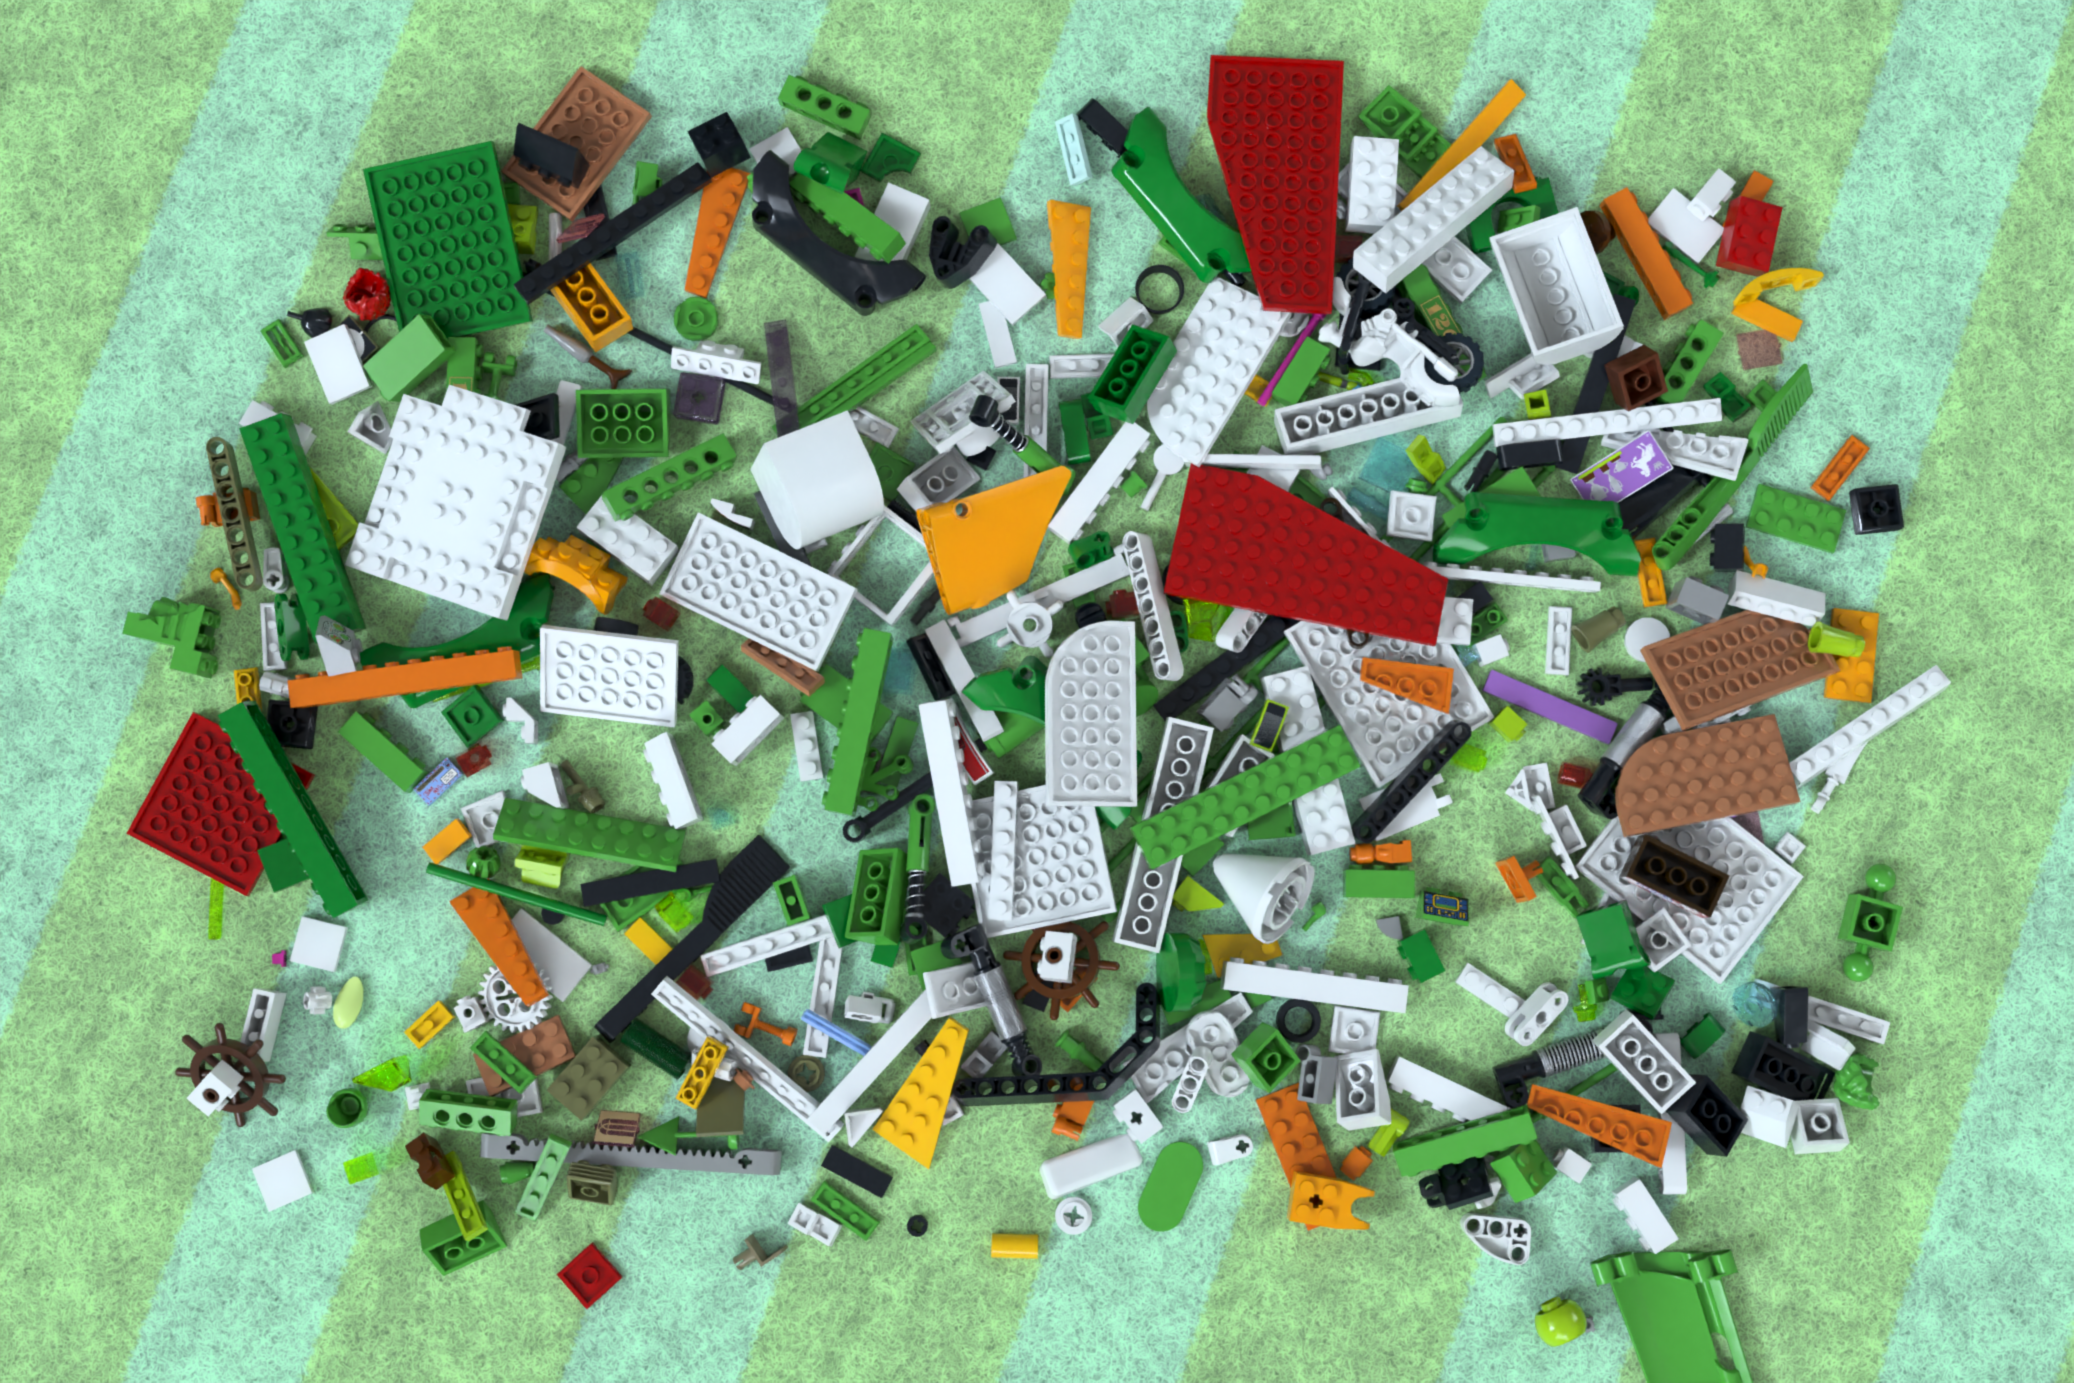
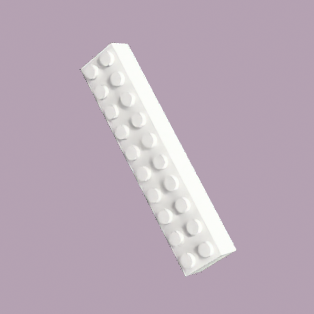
[1112,717,1214,953]

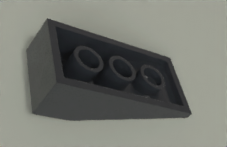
[1731,1031,1835,1101]

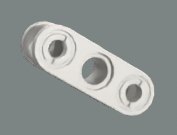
[1505,982,1568,1046]

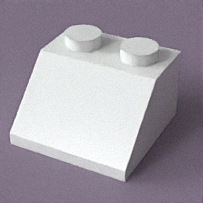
[521,762,569,809]
[1741,1086,1800,1148]
[1790,1098,1850,1154]

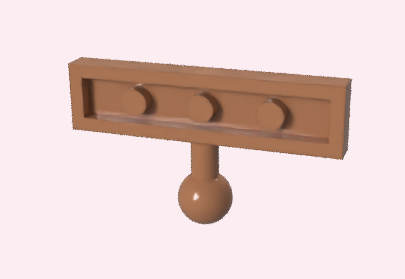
[741,638,825,697]

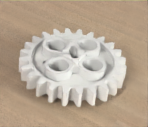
[478,963,553,1033]

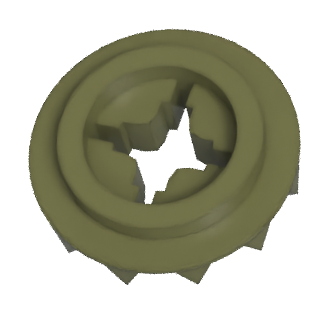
[788,1055,825,1092]

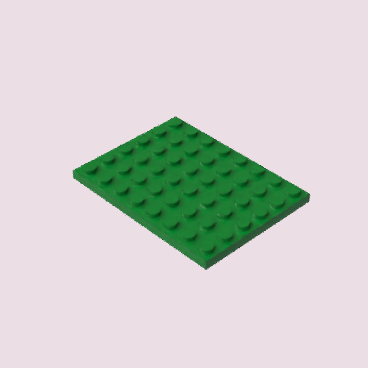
[363,141,533,339]

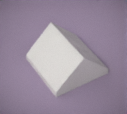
[1636,908,1692,972]

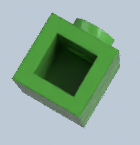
[689,700,726,737]

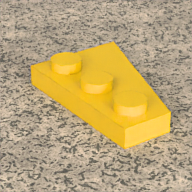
[1202,934,1282,978]

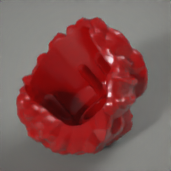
[343,268,391,321]

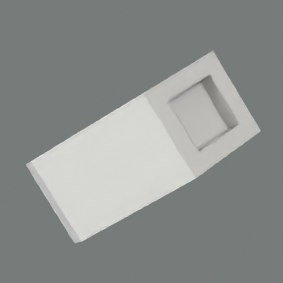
[503,698,538,744]

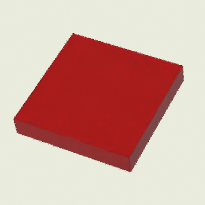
[556,1242,623,1309]

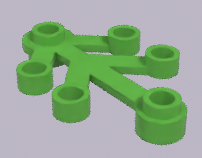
[858,747,914,811]

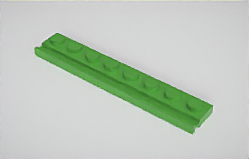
[772,324,937,437]

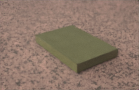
[696,1068,745,1137]

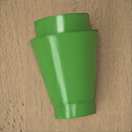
[500,1162,534,1185]

